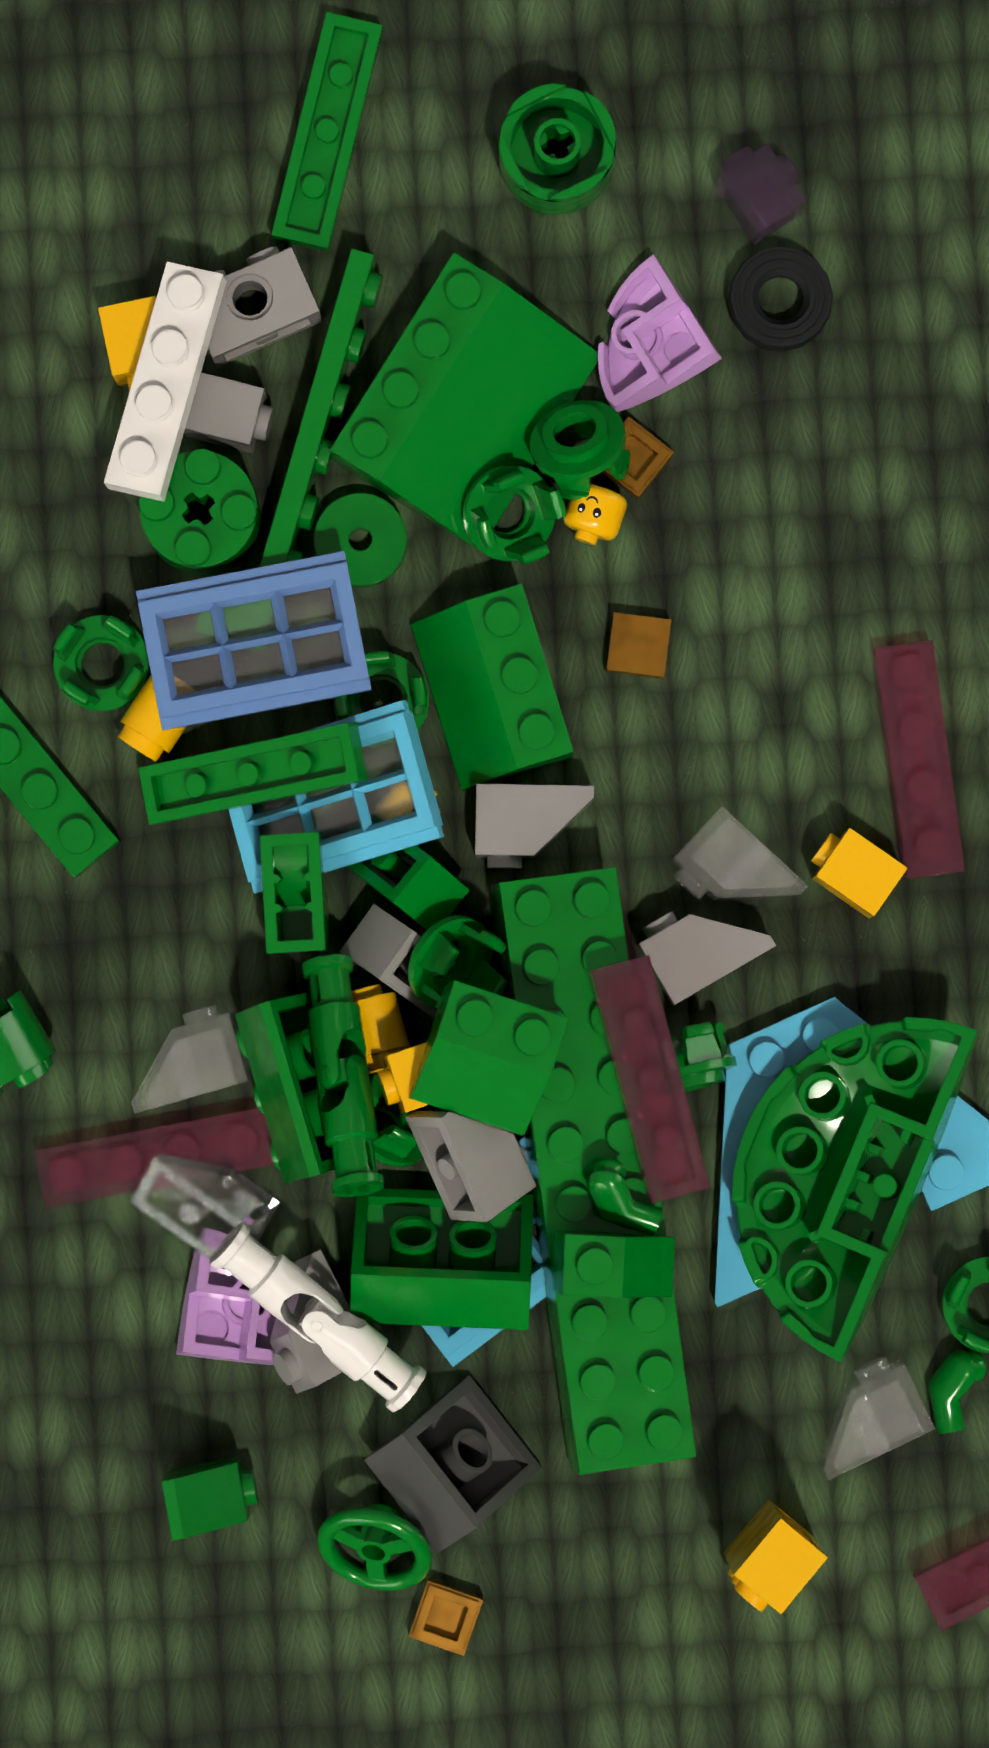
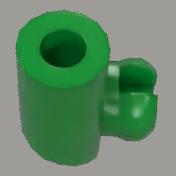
[588,1158,662,1236]
[928,1350,987,1434]

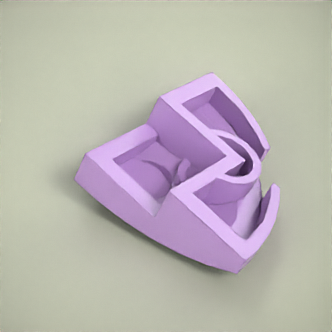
[598,254,722,413]
[176,1233,276,1365]

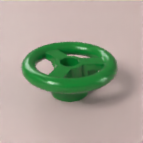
[317,1504,432,1591]

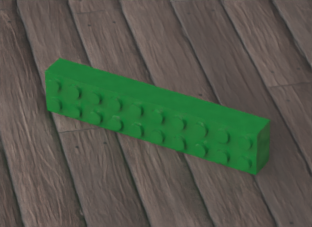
[491,867,696,1475]

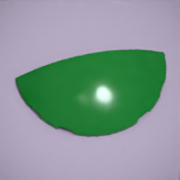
[732,1017,979,1363]

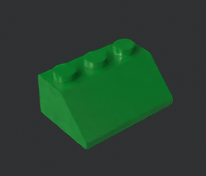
[411,583,574,791]
[235,992,345,1184]
[350,1188,534,1330]

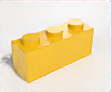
[724,1499,828,1614]

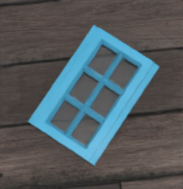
[229,700,444,894]

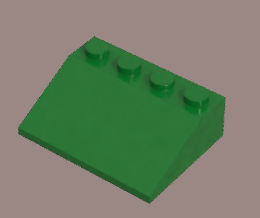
[330,253,598,552]

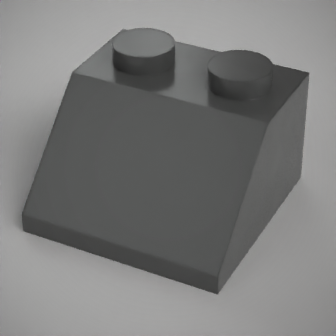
[364,1375,542,1554]

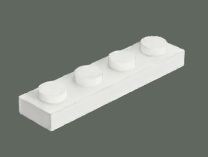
[104,262,227,502]

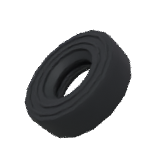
[728,246,833,352]

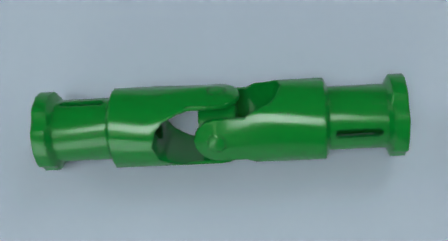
[302,954,384,1197]

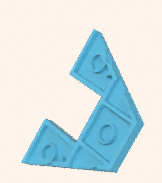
[713,997,989,1308]

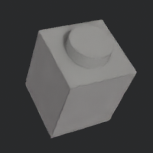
[184,372,274,454]

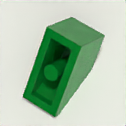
[347,810,470,931]
[552,1231,675,1298]
[162,1457,259,1541]

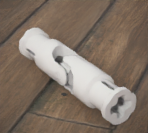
[209,1222,427,1412]

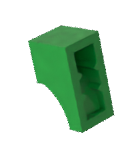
[260,832,331,954]

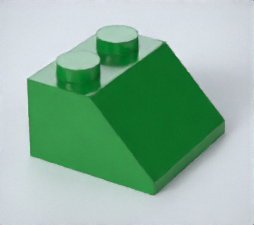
[409,980,569,1136]

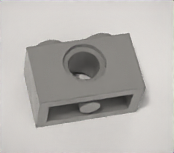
[208,246,322,368]

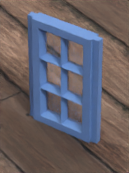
[136,551,372,731]

